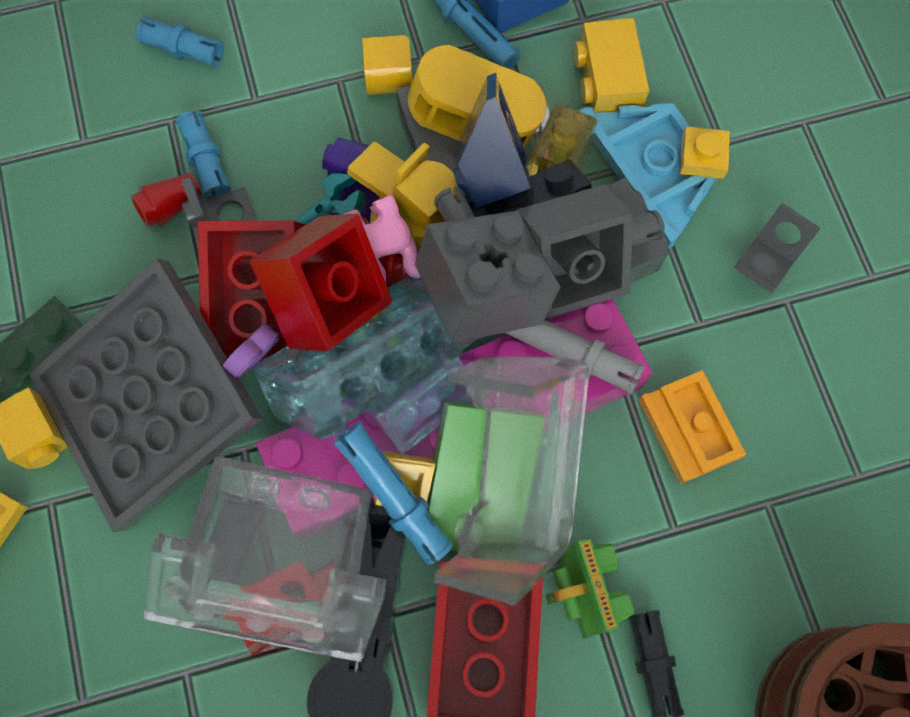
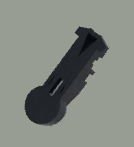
[307,502,407,717]

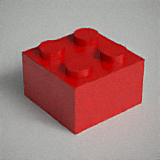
[249,213,393,352]

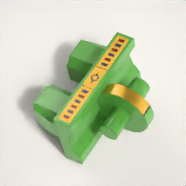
[545,538,634,639]

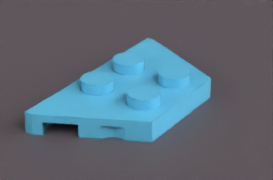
[578,103,717,249]

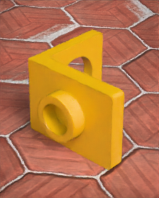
[347,142,430,205]

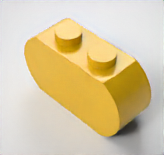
[407,45,546,148]

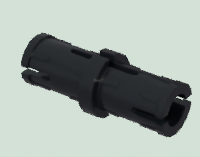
[628,610,685,717]

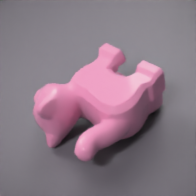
[342,195,421,283]

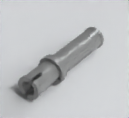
[504,320,645,395]

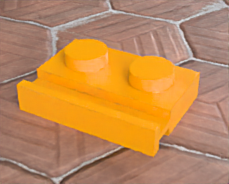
[638,370,747,485]

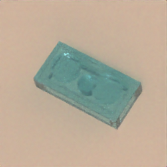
[370,350,481,455]

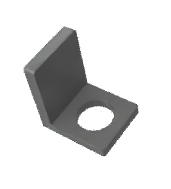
[181,177,257,228]
[734,203,820,293]

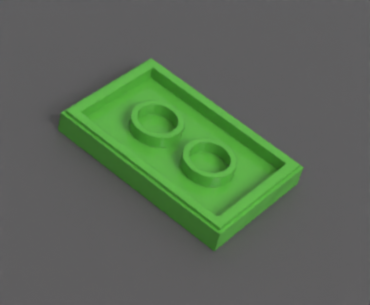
[427,400,545,556]

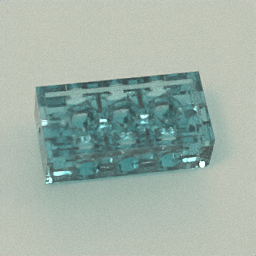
[251,277,478,440]

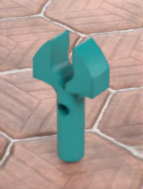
[294,174,366,224]

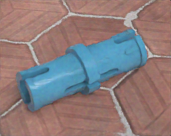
[136,16,224,68]
[176,110,231,199]

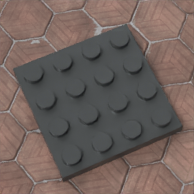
[29,258,263,532]

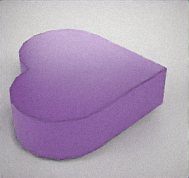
[223,323,279,378]

